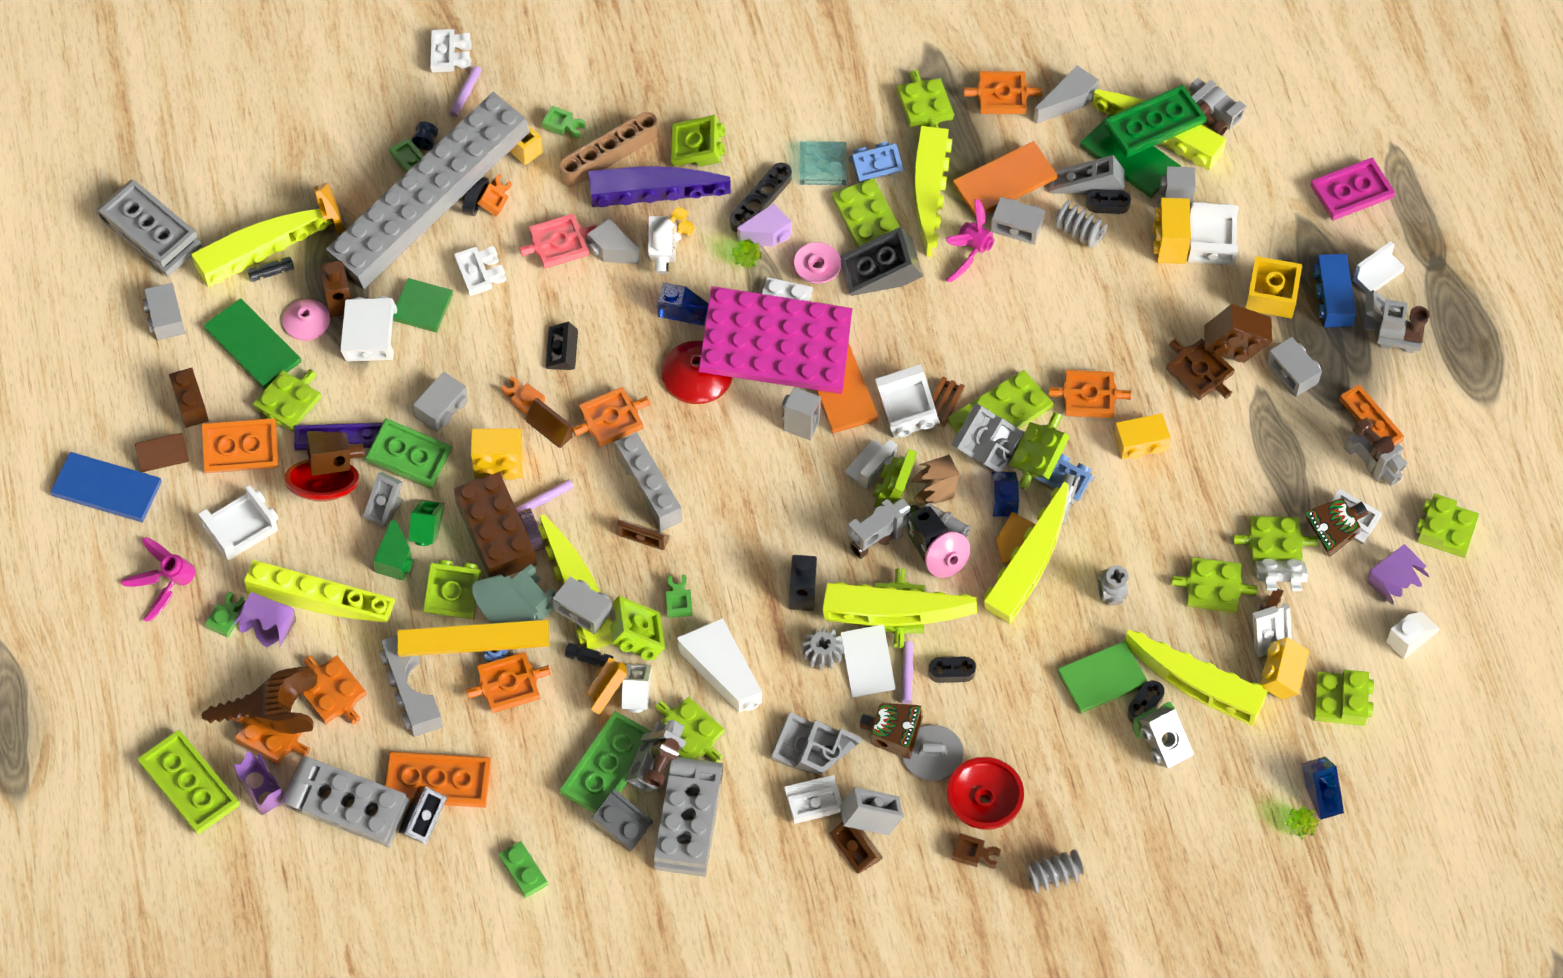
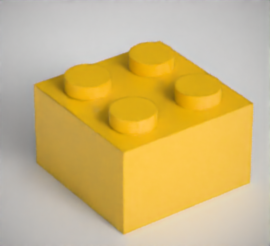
[1153,198,1191,264]
[1246,256,1302,319]
[471,428,524,480]

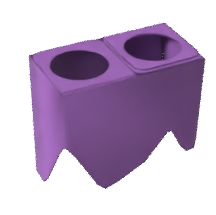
[1367,544,1430,605]
[232,592,296,647]
[234,751,283,815]

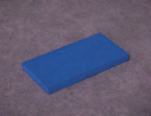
[51,452,162,523]

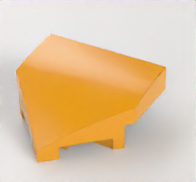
[313,182,345,234]
[995,512,1036,564]
[585,657,627,715]

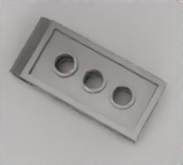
[95,180,202,277]
[281,756,410,848]
[654,757,724,877]

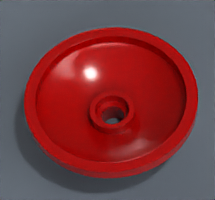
[661,340,733,404]
[285,460,359,502]
[947,757,1024,830]

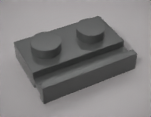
[590,789,654,852]

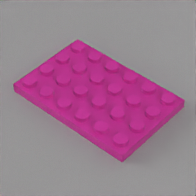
[699,286,853,394]

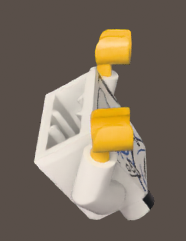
[648,207,695,274]

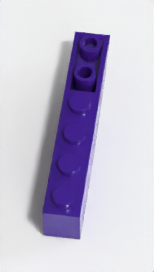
[589,166,731,208]

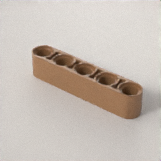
[560,112,658,186]

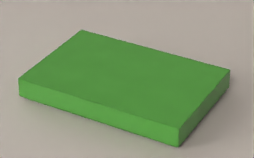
[365,418,453,489]
[1057,641,1148,714]

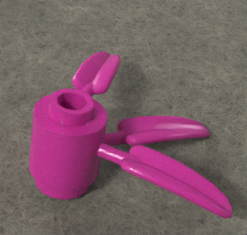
[945,199,995,282]
[121,537,195,622]

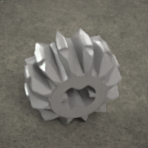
[801,626,844,671]

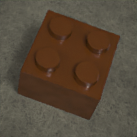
[1204,304,1272,363]

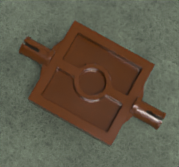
[1166,338,1235,400]

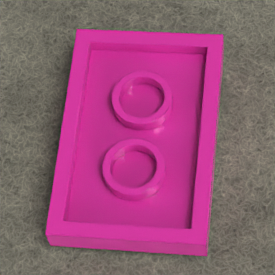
[1310,157,1395,221]

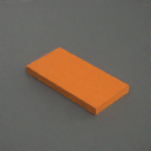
[953,141,1057,218]
[815,342,878,434]
[385,751,491,808]

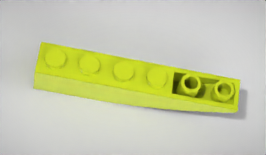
[1092,89,1226,170]
[914,126,952,257]
[191,209,332,287]
[983,482,1069,624]
[537,514,613,650]
[244,560,395,622]
[823,582,978,626]
[1125,629,1268,726]

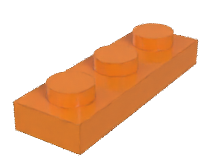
[1339,384,1405,445]

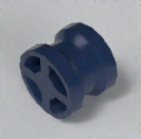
[411,121,439,150]

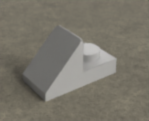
[1364,290,1401,331]
[363,472,403,527]

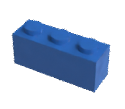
[1312,254,1356,327]

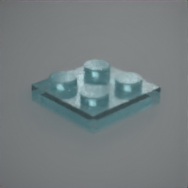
[800,141,847,185]

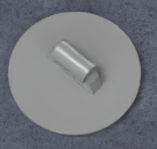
[903,725,963,781]

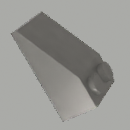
[840,226,923,296]

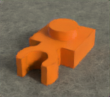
[477,174,511,217]
[501,377,545,415]

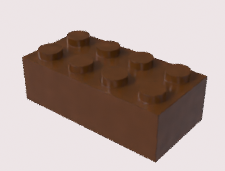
[454,472,537,578]

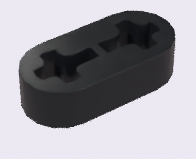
[462,177,489,216]
[1086,189,1131,214]
[928,656,976,683]
[1127,680,1165,723]

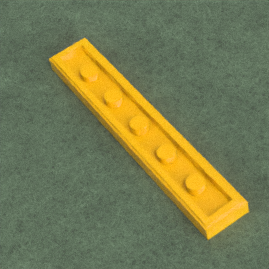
[398,620,550,657]

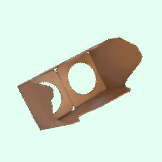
[911,455,959,506]

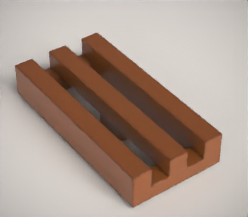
[932,377,965,427]

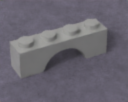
[615,432,682,532]
[379,635,443,737]

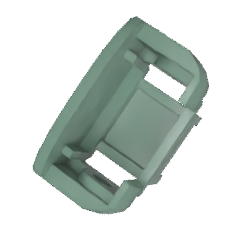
[472,564,556,624]

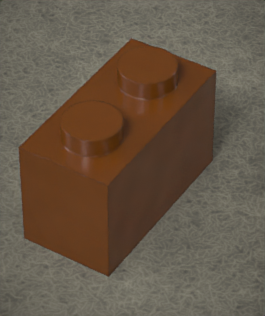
[169,367,209,428]

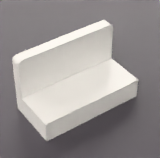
[1353,241,1405,293]
[845,440,897,490]

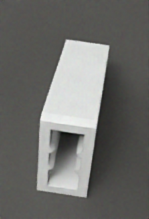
[677,618,762,713]

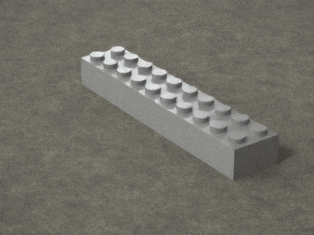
[326,92,530,289]

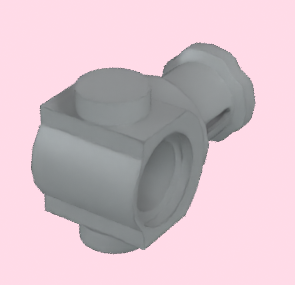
[1097,565,1128,606]

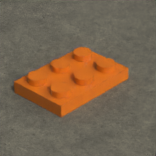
[202,418,279,473]

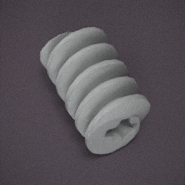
[1056,200,1108,248]
[1026,849,1084,894]

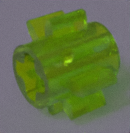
[732,238,762,269]
[1285,805,1319,840]

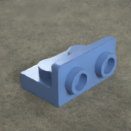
[849,142,904,183]
[1035,454,1095,502]

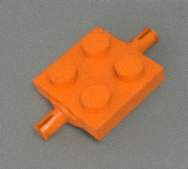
[964,71,1042,114]
[1049,370,1131,418]
[572,387,651,447]
[466,652,551,713]
[302,655,367,725]
[232,716,310,765]

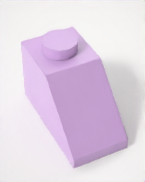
[737,204,792,247]

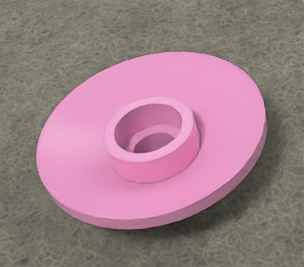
[794,242,841,283]
[282,299,330,341]
[925,531,970,578]

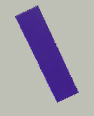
[294,422,383,451]

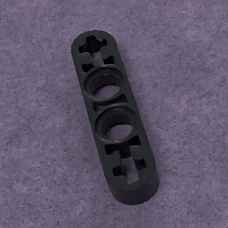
[730,162,792,232]

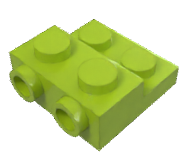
[671,115,726,167]
[872,449,918,508]
[1416,493,1480,558]
[423,560,483,620]
[610,596,665,661]
[1314,669,1374,726]

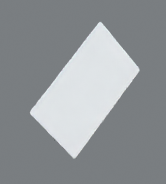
[841,625,895,697]

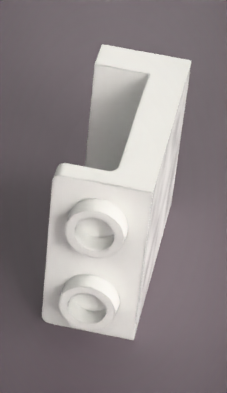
[1188,202,1238,265]
[341,296,397,362]
[875,364,940,438]
[199,485,278,561]

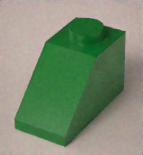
[408,500,445,546]
[373,520,414,581]

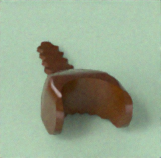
[201,667,318,734]

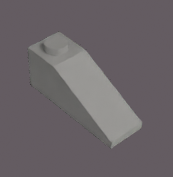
[1033,65,1099,123]
[1049,155,1125,194]

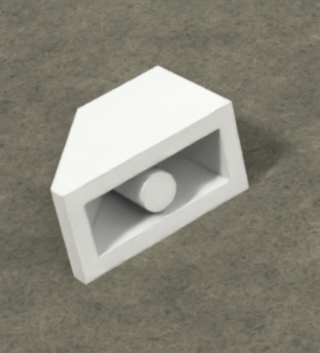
[1386,612,1440,659]
[622,664,652,713]

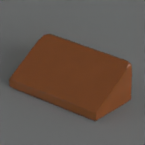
[526,398,572,448]
[135,433,190,472]
[617,520,670,550]
[829,821,883,874]

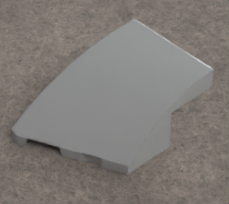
[951,403,1025,473]
[769,712,862,774]

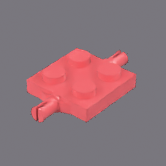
[519,213,597,269]

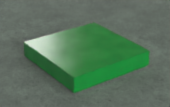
[393,278,453,333]

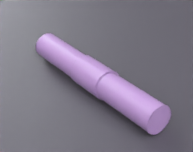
[449,66,481,117]
[516,479,574,516]
[901,641,913,704]

